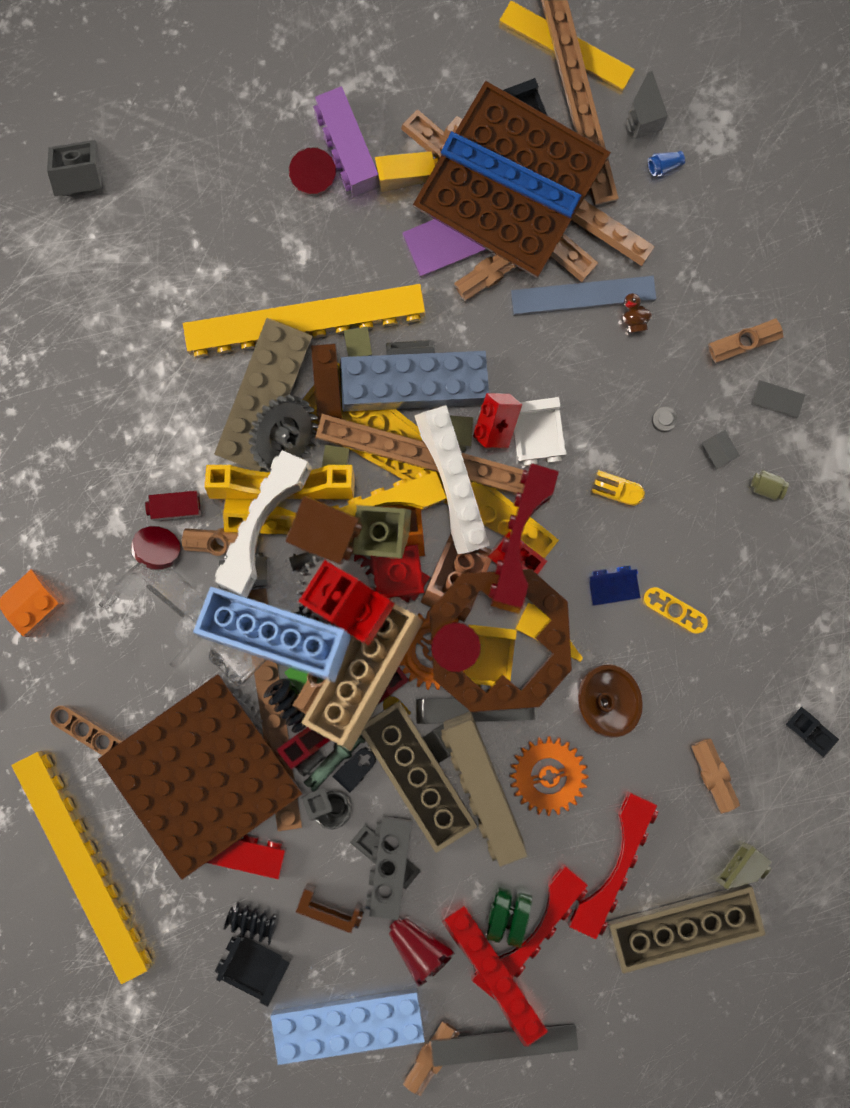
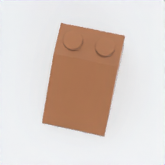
[420,533,492,622]

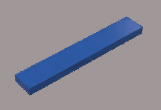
[440,131,582,218]

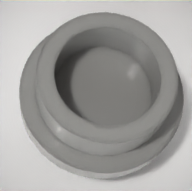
[653,407,677,431]

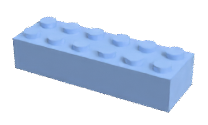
[193,587,352,683]
[271,988,424,1065]

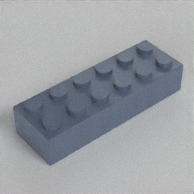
[340,351,489,412]

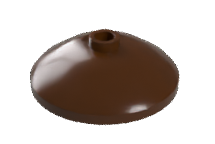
[578,665,643,738]

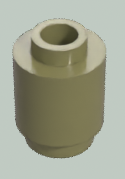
[751,470,789,500]

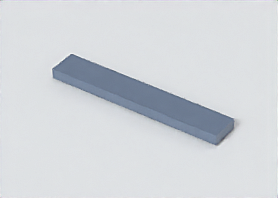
[511,276,656,315]

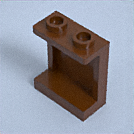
[285,496,363,565]
[296,883,364,933]

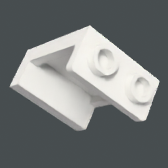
[514,397,567,466]

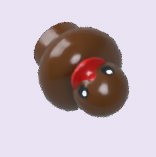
[622,293,652,332]

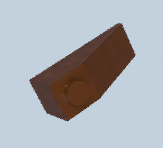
[311,344,342,422]

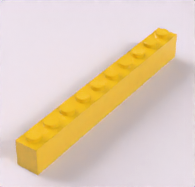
[183,284,425,358]
[11,751,151,985]

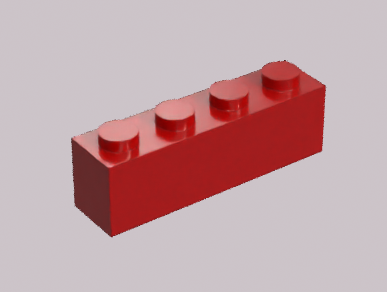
[207,835,287,879]

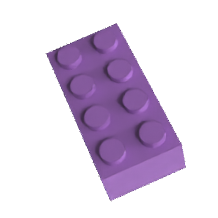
[313,86,380,197]

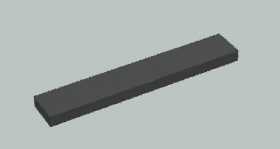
[431,1024,578,1067]

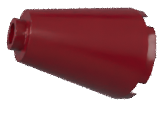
[389,917,455,987]

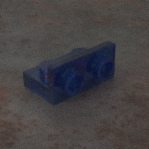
[588,565,641,606]

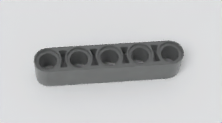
[416,698,535,724]

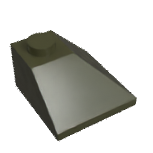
[353,505,411,558]
[716,842,772,889]

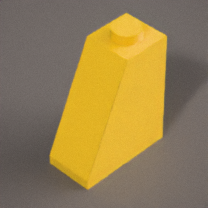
[375,151,438,193]

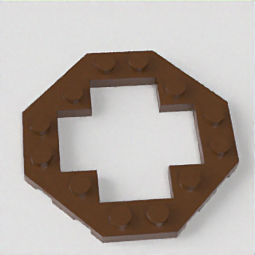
[429,569,572,712]

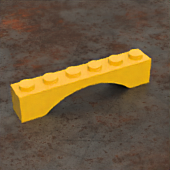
[205,465,355,499]
[309,470,447,553]

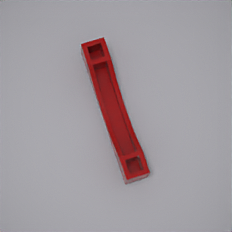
[568,792,659,939]
[471,864,588,1000]
[442,906,548,1046]

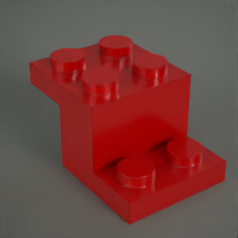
[298,560,395,646]

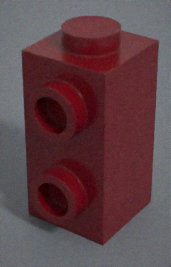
[145,490,202,521]

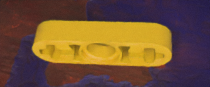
[643,587,708,634]

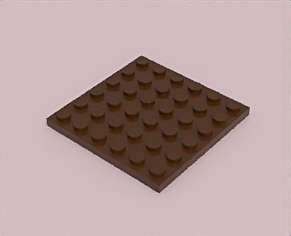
[413,80,611,278]
[98,674,303,880]

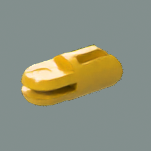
[591,470,645,506]

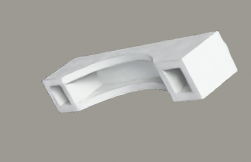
[415,405,490,554]
[215,450,312,598]

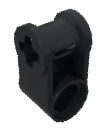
[332,747,376,793]

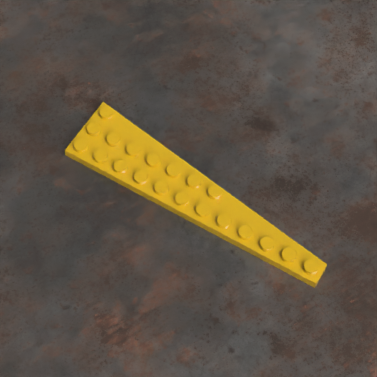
[302,363,559,558]

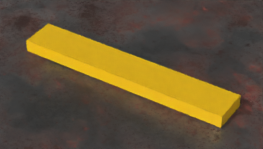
[499,0,635,92]

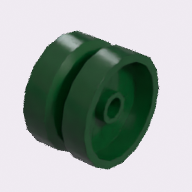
[486,887,532,948]

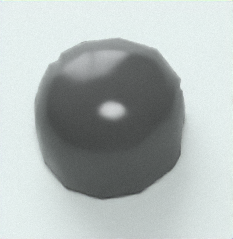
[316,790,352,830]

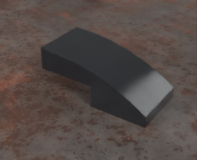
[786,706,839,758]

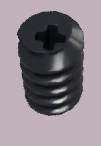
[263,678,306,733]
[223,901,277,945]

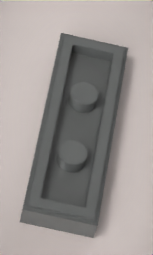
[350,823,421,890]

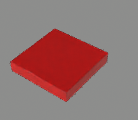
[370,544,425,598]

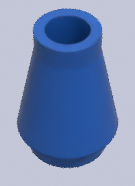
[648,151,685,177]

